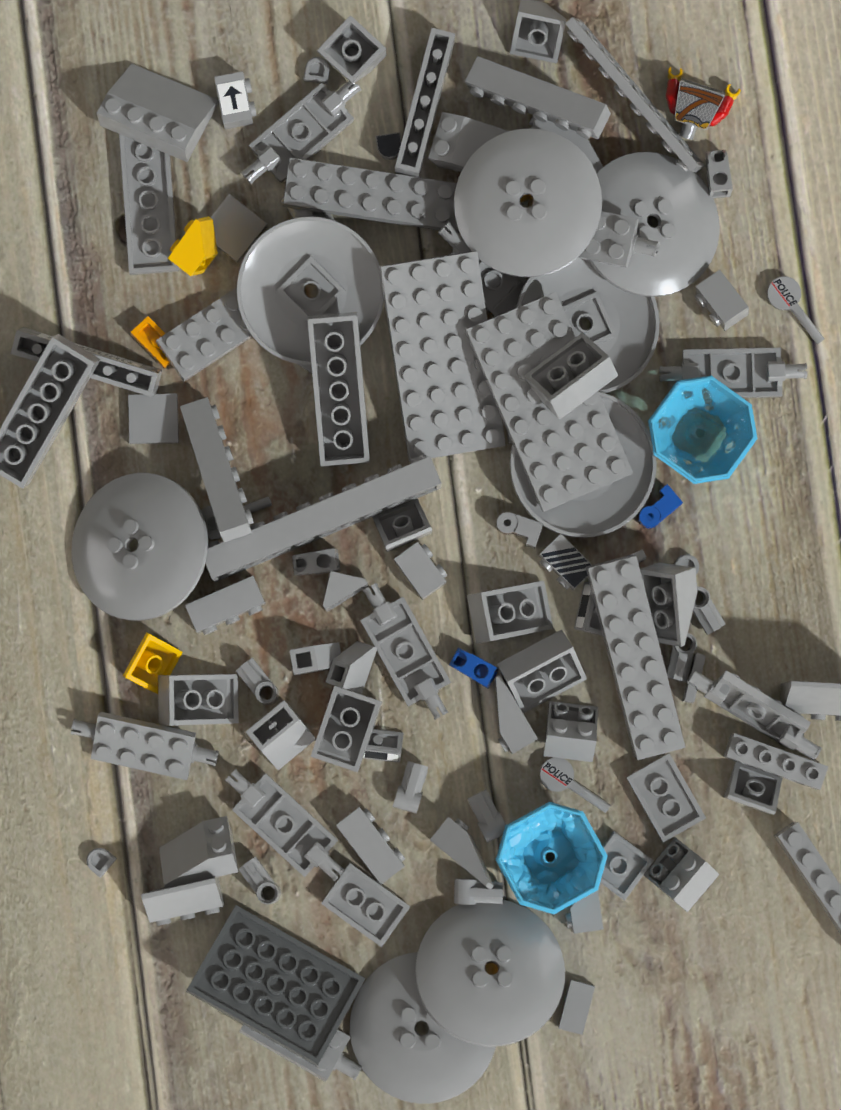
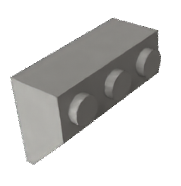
[524,332,618,420]
[497,629,587,713]
[141,877,224,926]

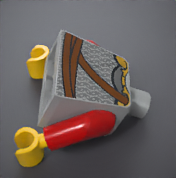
[665,67,741,140]

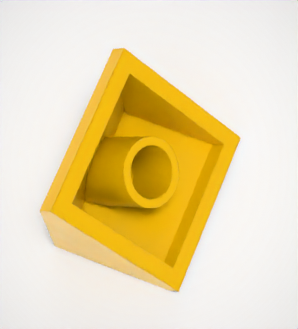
[123,632,183,694]

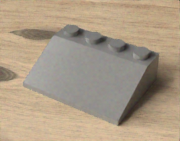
[97,64,219,162]
[780,681,841,721]

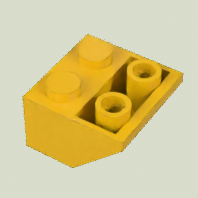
[168,216,218,276]

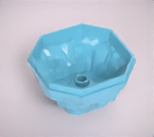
[496,802,608,914]

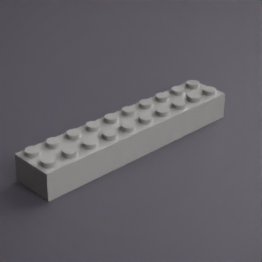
[205,455,442,582]

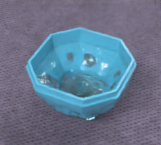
[648,376,758,484]

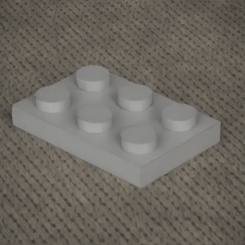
[626,753,706,842]
[321,863,411,947]

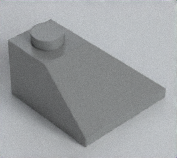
[510,0,566,64]

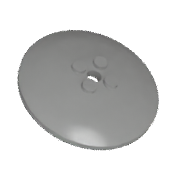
[454,129,602,277]
[589,152,720,297]
[237,217,384,365]
[516,258,659,393]
[510,392,656,538]
[72,473,208,621]
[415,900,565,1047]
[350,952,496,1104]

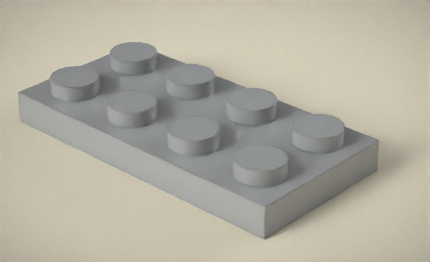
[156,288,253,382]

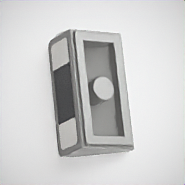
[574,582,603,636]
[363,729,404,762]

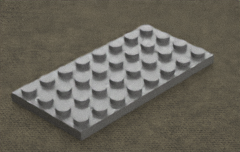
[379,251,506,462]
[465,292,633,512]

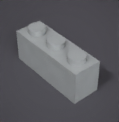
[185,576,266,635]
[336,807,405,884]

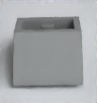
[246,700,316,770]
[544,701,598,762]
[644,837,719,912]

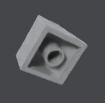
[317,15,387,84]

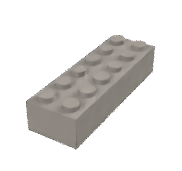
[308,312,370,466]
[0,334,101,489]

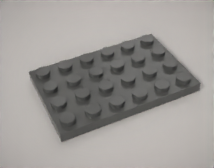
[186,905,366,1066]

